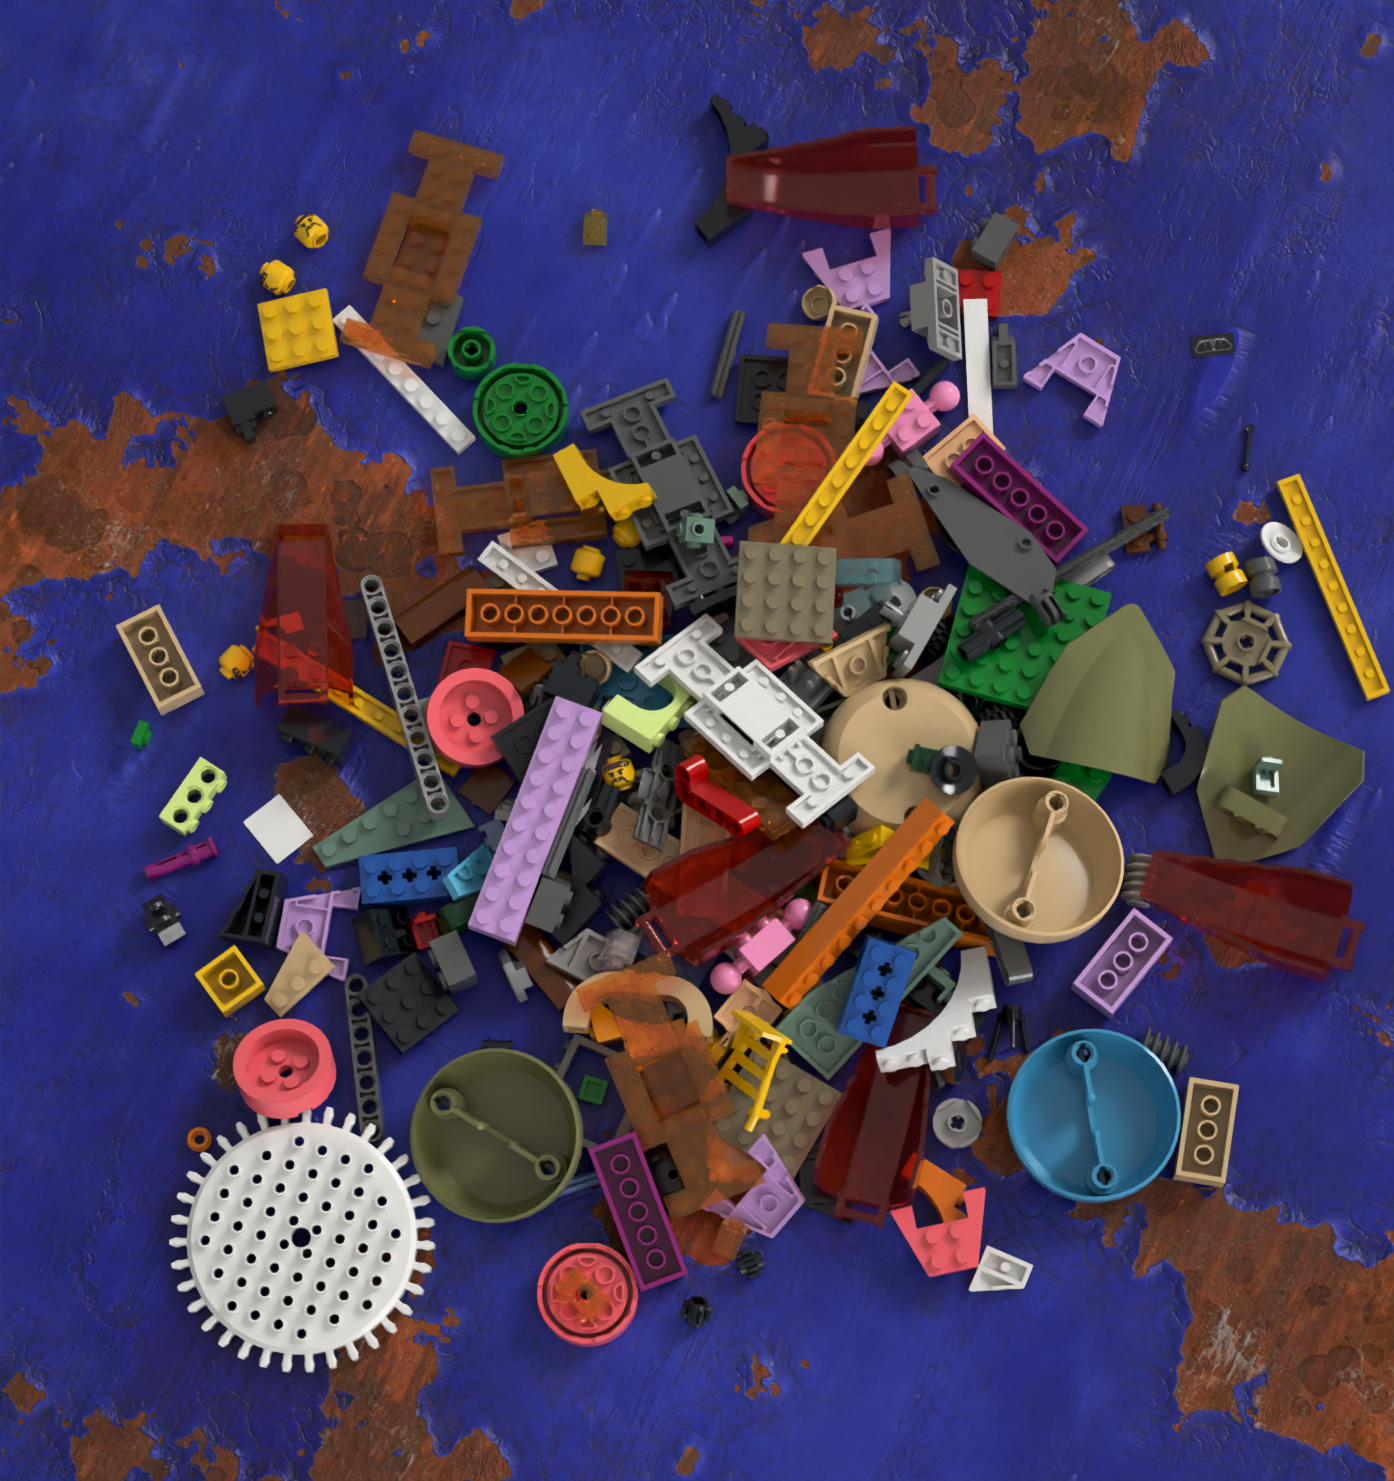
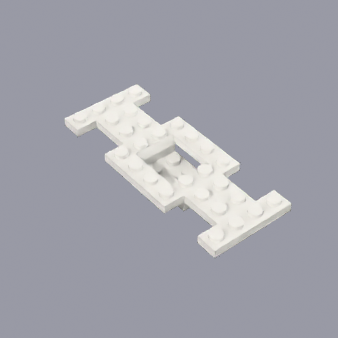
[634,613,875,829]

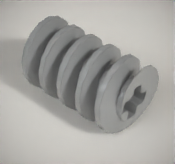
[1120,853,1159,908]

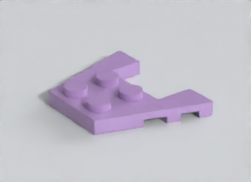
[802,228,891,310]
[859,302,921,396]
[1023,333,1121,428]
[276,887,361,982]
[701,1134,805,1239]

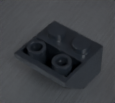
[351,907,419,966]

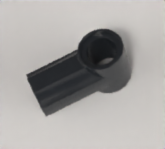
[584,784,621,837]

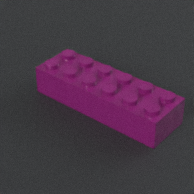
[947,432,1089,567]
[588,1131,688,1292]

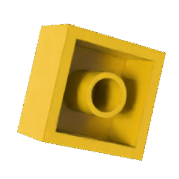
[195,945,266,1018]

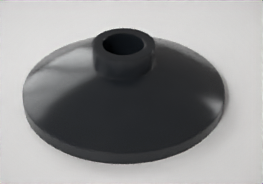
[929,745,977,795]

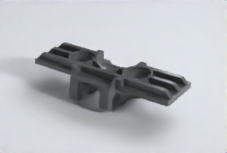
[627,739,688,852]

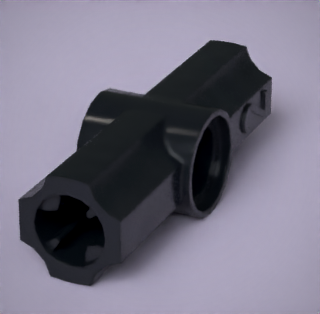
[956,607,1027,664]

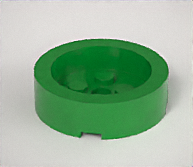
[473,362,569,462]

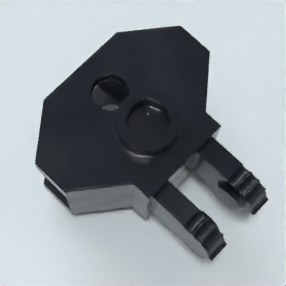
[141,893,187,948]

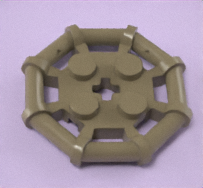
[1200,599,1292,686]

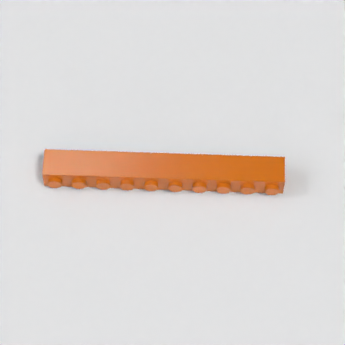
[762,797,955,1010]

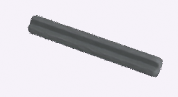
[710,310,745,399]

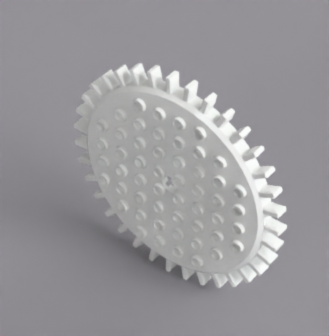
[169,1107,436,1373]

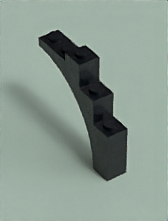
[695,94,769,248]

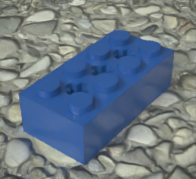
[358,847,460,910]
[835,935,917,1048]

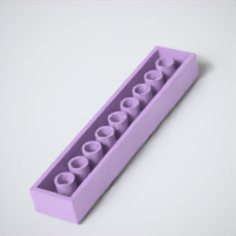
[468,696,602,946]

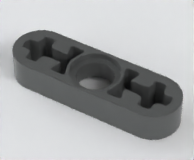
[928,823,958,887]

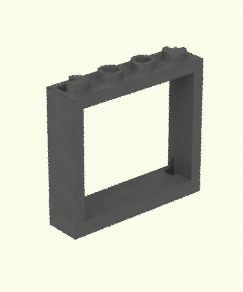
[554,1033,657,1151]

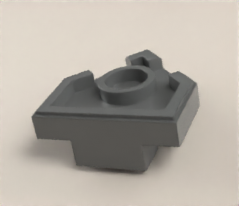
[497,949,533,1003]

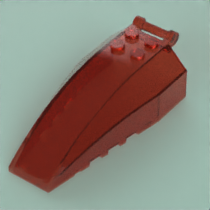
[726,126,938,229]
[254,524,354,708]
[635,817,852,966]
[1140,850,1366,983]
[814,1004,936,1229]

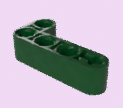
[435,892,480,936]

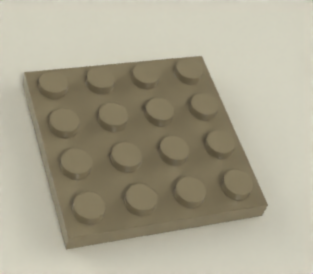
[734,541,837,645]
[706,1051,843,1179]

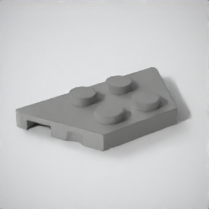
[544,928,631,1006]

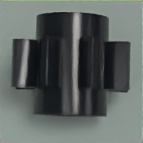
[735,1248,765,1280]
[680,1296,712,1327]

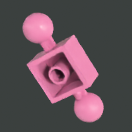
[865,381,960,466]
[710,898,813,994]

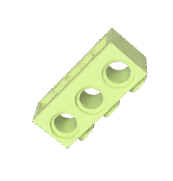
[159,757,227,837]

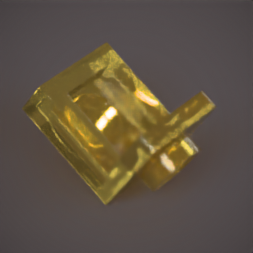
[583,209,609,246]

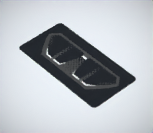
[1191,332,1236,358]

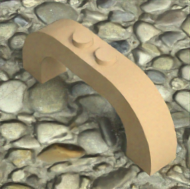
[562,969,714,1043]

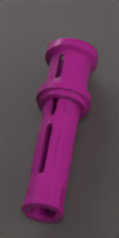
[144,836,219,881]

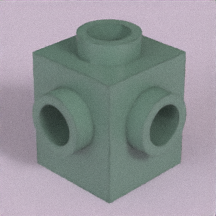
[676,513,715,549]

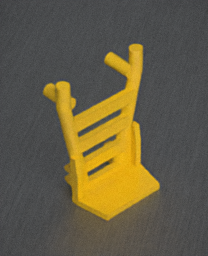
[704,1009,792,1132]

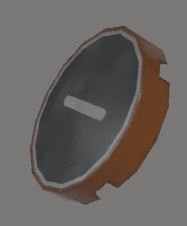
[943,1040,967,1085]

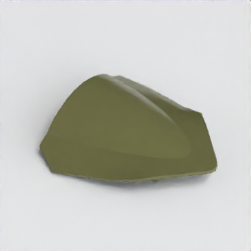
[1020,604,1175,784]
[1196,685,1365,868]

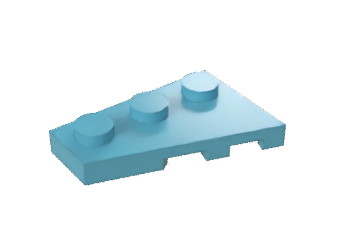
[442,842,495,901]

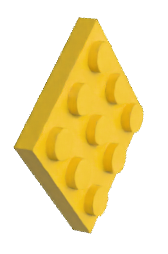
[257,288,339,373]

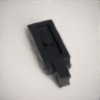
[839,596,901,642]

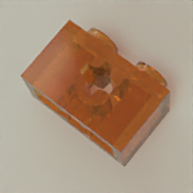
[554,1266,613,1325]

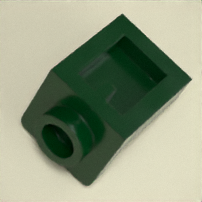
[906,744,938,775]

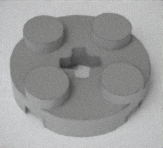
[932,1098,982,1149]

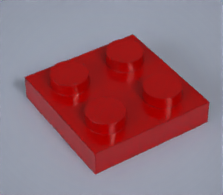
[955,268,1002,320]

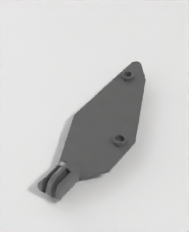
[908,467,1068,628]

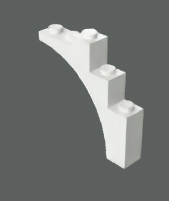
[875,946,997,1073]

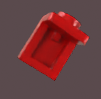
[409,911,440,951]

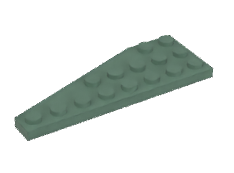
[774,916,963,1080]

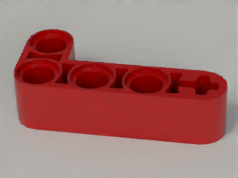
[675,754,761,838]

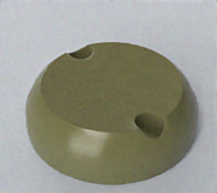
[410,1048,583,1223]

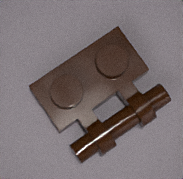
[1120,503,1168,555]

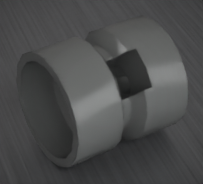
[886,449,930,493]
[1244,556,1282,599]

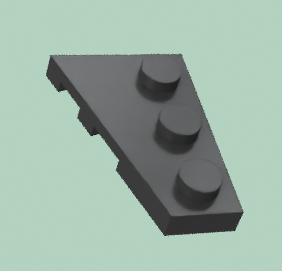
[404,285,464,368]

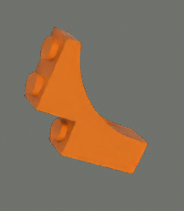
[902,1154,968,1223]

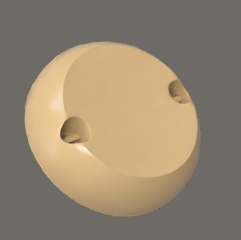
[819,678,984,836]
[952,777,1124,944]

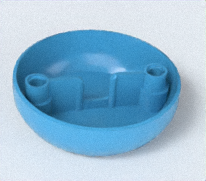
[1006,1029,1181,1203]

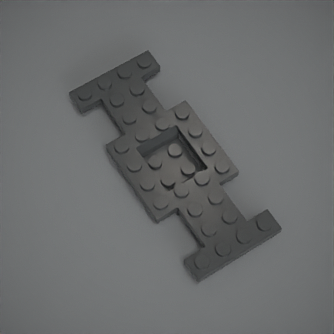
[579,377,738,610]

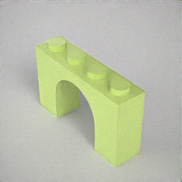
[602,646,696,754]

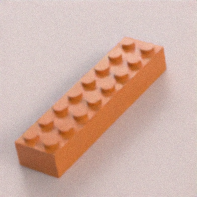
[464,588,664,646]
[814,856,995,957]

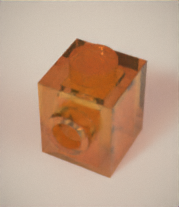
[711,1218,749,1260]

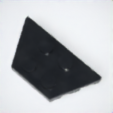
[799,1128,853,1226]

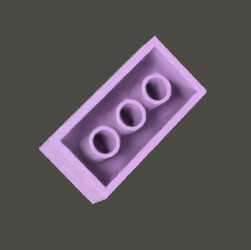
[1071,908,1173,1019]

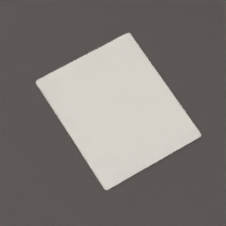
[243,794,313,864]

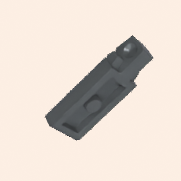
[991,323,1017,389]

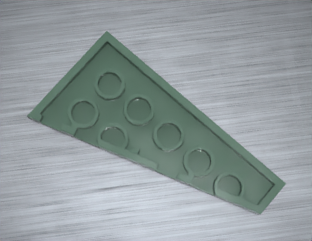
[312,778,476,869]

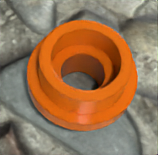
[187,1127,212,1152]

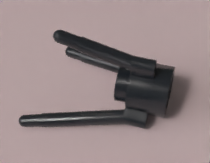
[987,1004,1030,1063]

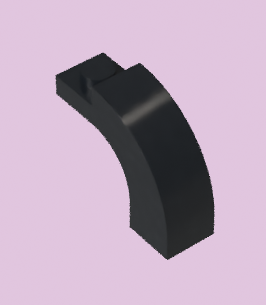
[1159,709,1206,799]

